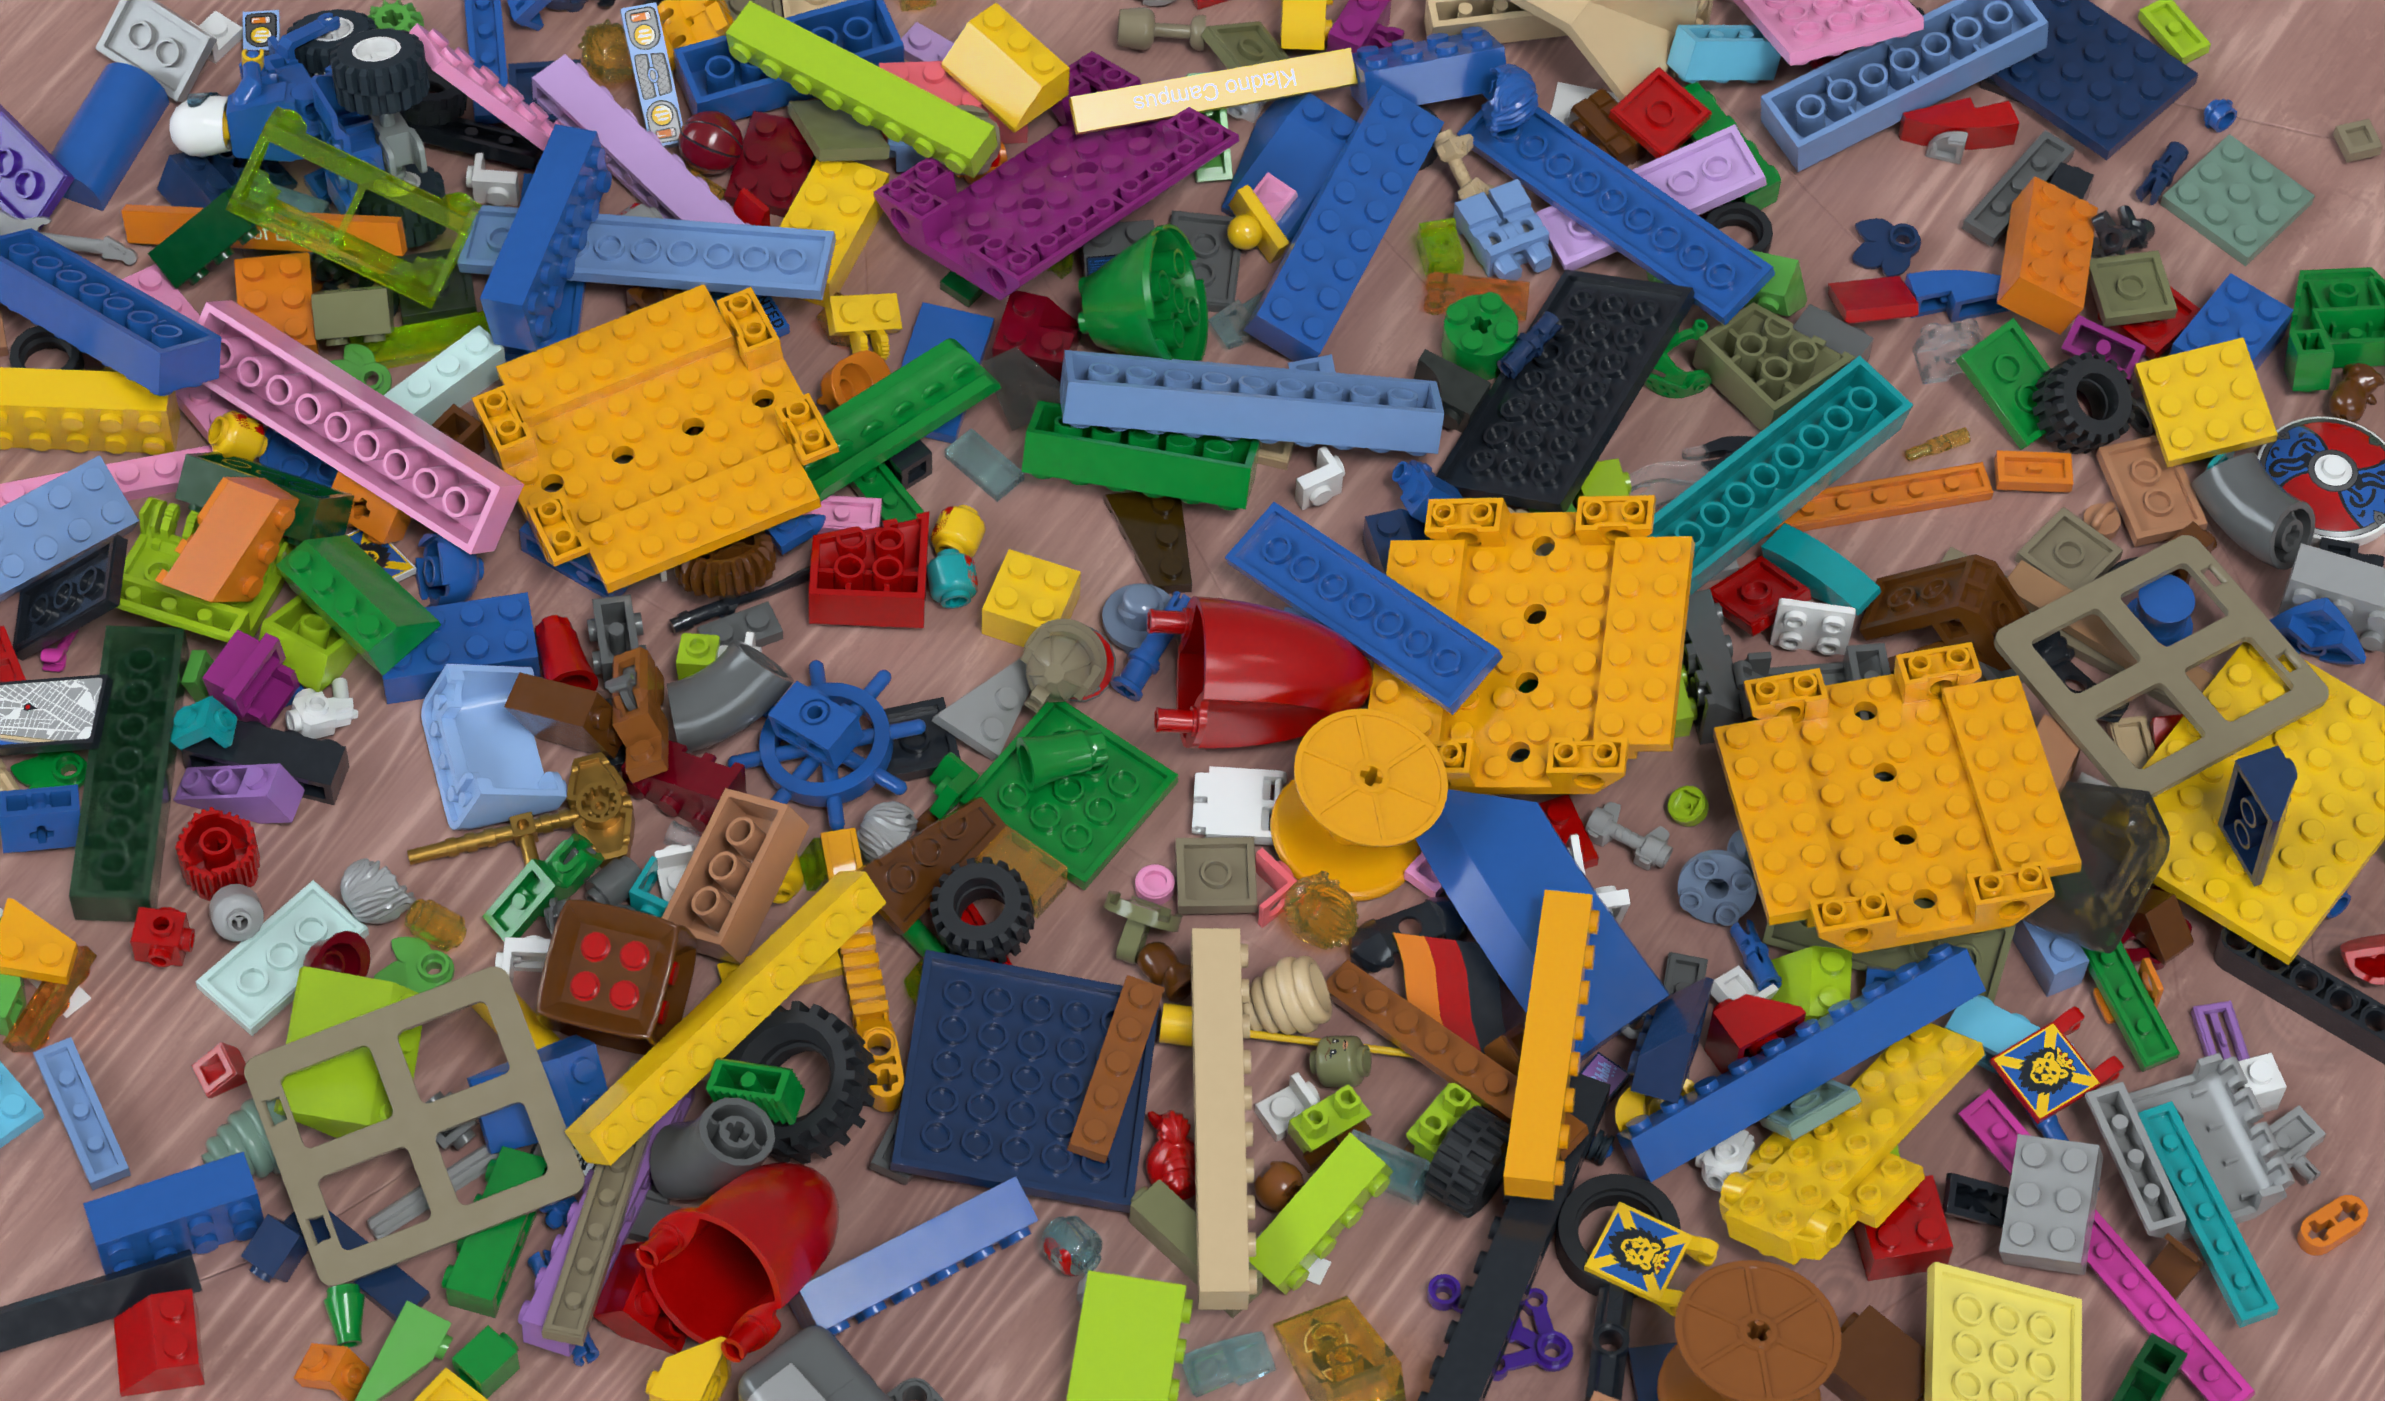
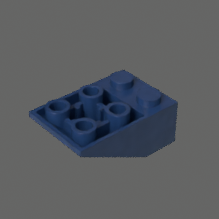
[157,150,298,209]

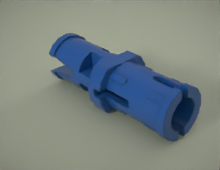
[1730,919,1782,992]

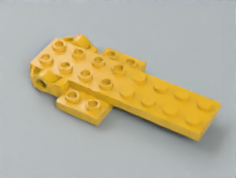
[1719,1023,1985,1266]

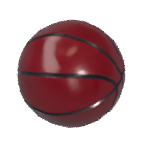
[678,111,743,175]

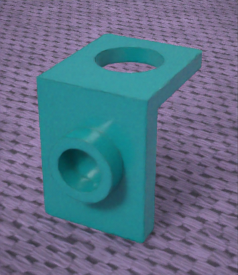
[629,856,669,918]

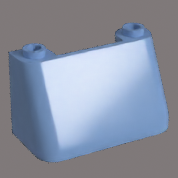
[421,664,567,830]

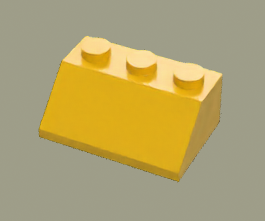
[941,3,1070,133]

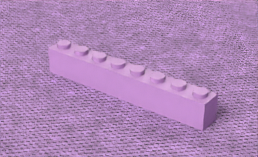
[532,54,751,225]

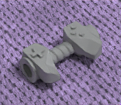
[1585,802,1673,870]

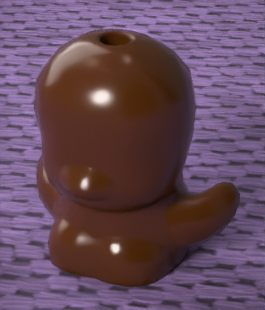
[2329,363,2385,423]
[1137,942,1191,1003]

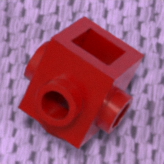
[130,907,195,967]

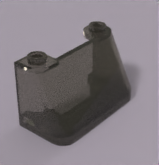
[2022,781,2170,954]

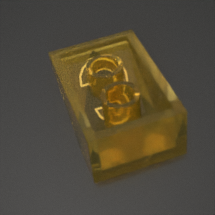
[1273,1296,1406,1401]

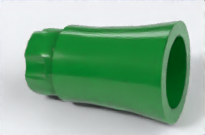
[1016,728,1108,791]

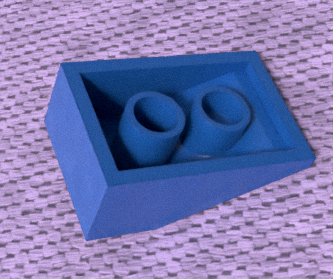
[467,1034,608,1154]

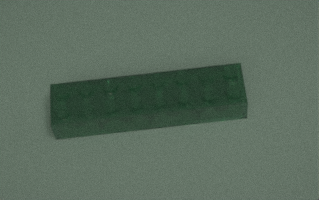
[69,625,190,922]

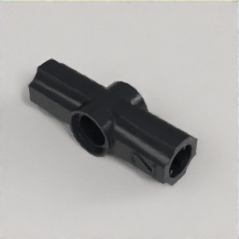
[1585,1284,1634,1401]

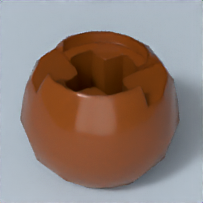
[1254,1161,1304,1212]

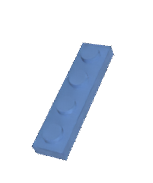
[33,1037,131,1191]

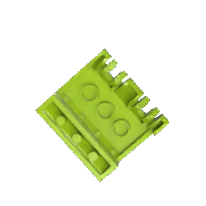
[116,496,294,643]

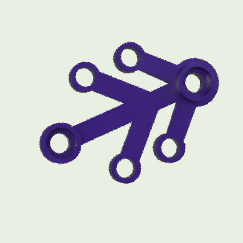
[1427,1274,1573,1381]

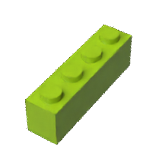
[1249,1133,1394,1295]

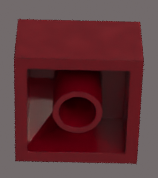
[992,290,1082,388]

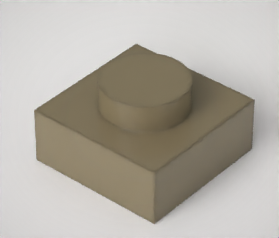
[2333,118,2383,163]

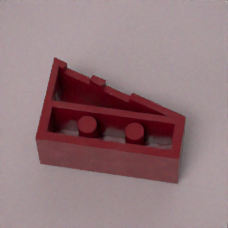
[621,740,747,834]

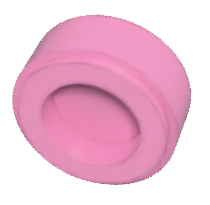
[1135,865,1175,905]

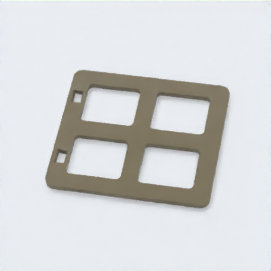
[1994,535,2329,804]
[244,966,585,1287]

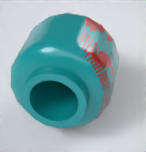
[927,549,978,608]

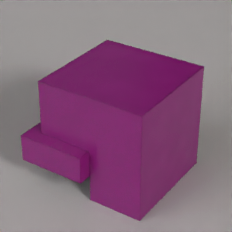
[202,629,300,728]

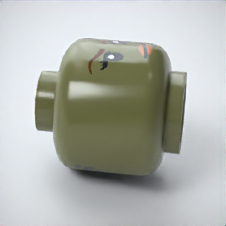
[1309,1035,1372,1088]

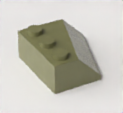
[1692,302,1856,431]

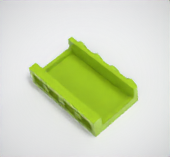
[1066,1270,1193,1401]

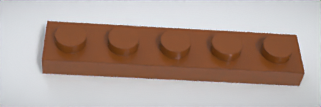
[1067,975,1165,1163]

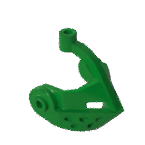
[1644,319,1712,399]

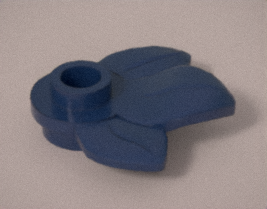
[1852,218,1921,277]

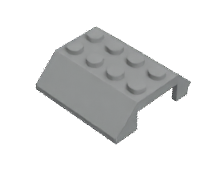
[2085,1053,2295,1241]

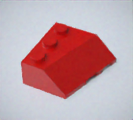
[809,511,930,628]

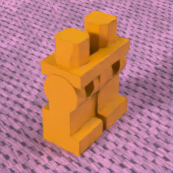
[657,0,734,71]

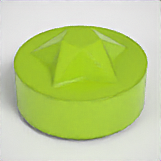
[1668,786,1709,827]

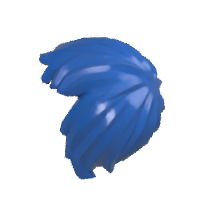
[1481,64,1539,137]

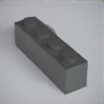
[1682,589,1744,745]

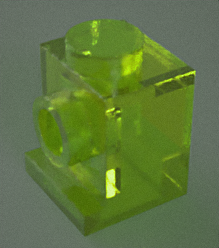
[1417,217,1465,280]

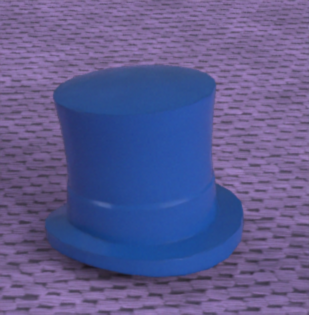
[2127,575,2195,647]

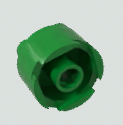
[1441,292,1519,380]

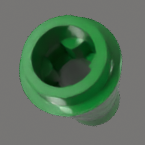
[323,1284,365,1348]

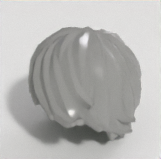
[857,801,918,863]
[340,858,417,924]

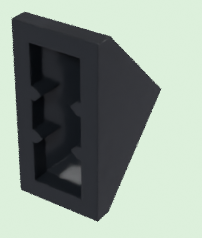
[1942,1173,2009,1229]

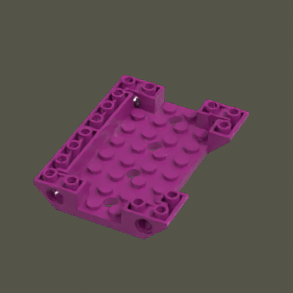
[874,51,1240,301]

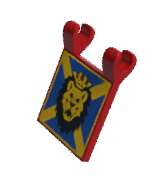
[1989,1006,2124,1124]

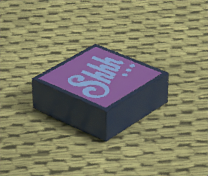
[1580,1052,1630,1106]

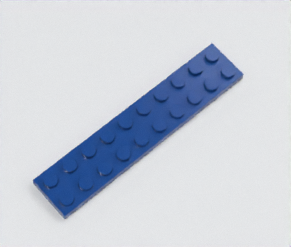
[1457,107,1775,325]

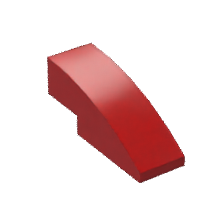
[1898,97,2020,150]

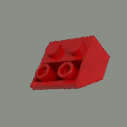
[593,1241,688,1354]

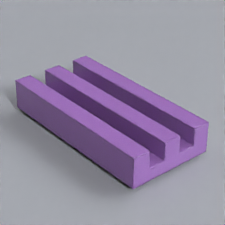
[2191,1001,2250,1061]

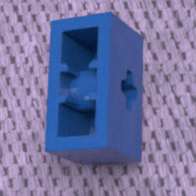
[0,784,84,853]

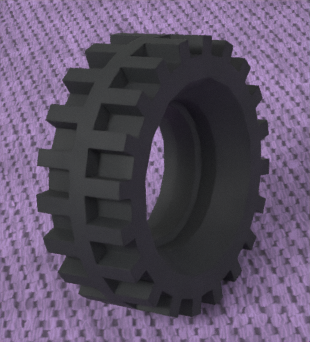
[724,1001,877,1164]

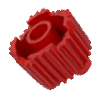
[175,807,260,901]

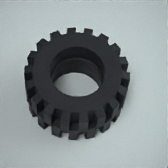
[2032,352,2137,454]
[930,857,1035,963]
[1424,1105,1511,1218]

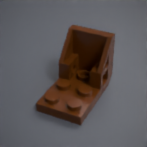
[1859,554,2030,671]

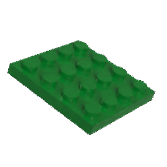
[959,701,1179,890]

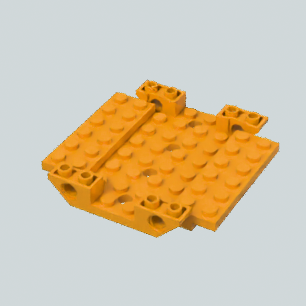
[472,284,839,594]
[1368,495,1695,794]
[1713,642,2082,954]

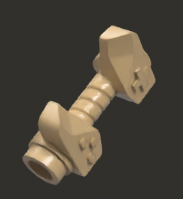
[1434,129,1495,200]

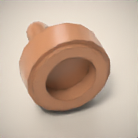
[2082,501,2121,540]

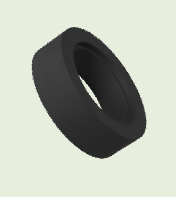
[1555,1174,1681,1298]

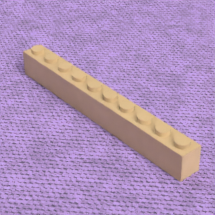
[1191,928,1257,1310]

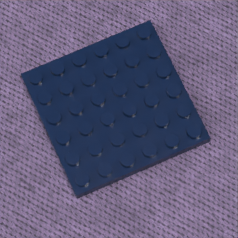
[890,950,1160,1213]

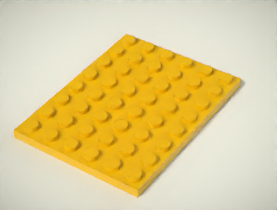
[2087,642,2385,965]

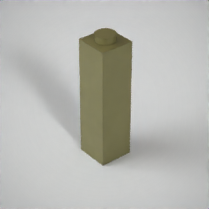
[1129,1179,1263,1318]

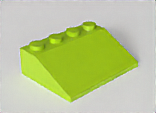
[274,966,422,1138]

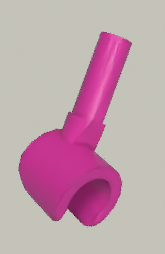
[41,629,79,672]

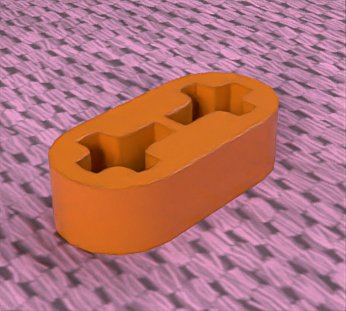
[2297,1195,2368,1256]

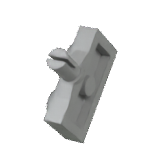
[2269,1105,2326,1184]

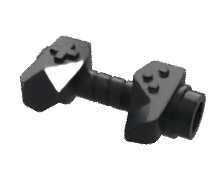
[2092,205,2155,256]

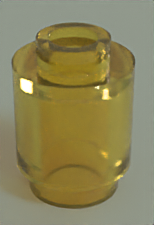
[405,899,467,952]

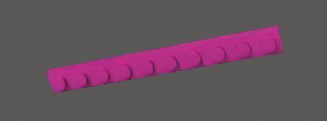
[1958,1088,2255,1401]

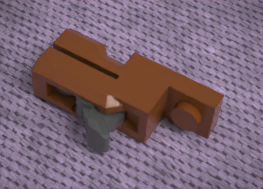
[605,647,669,783]

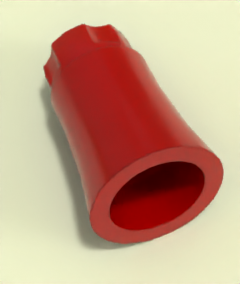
[535,615,598,691]

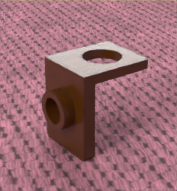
[2148,1233,2205,1300]

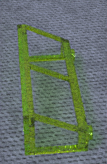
[226,106,482,309]

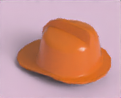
[816,350,891,411]

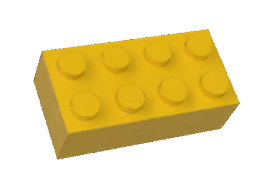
[779,159,889,308]

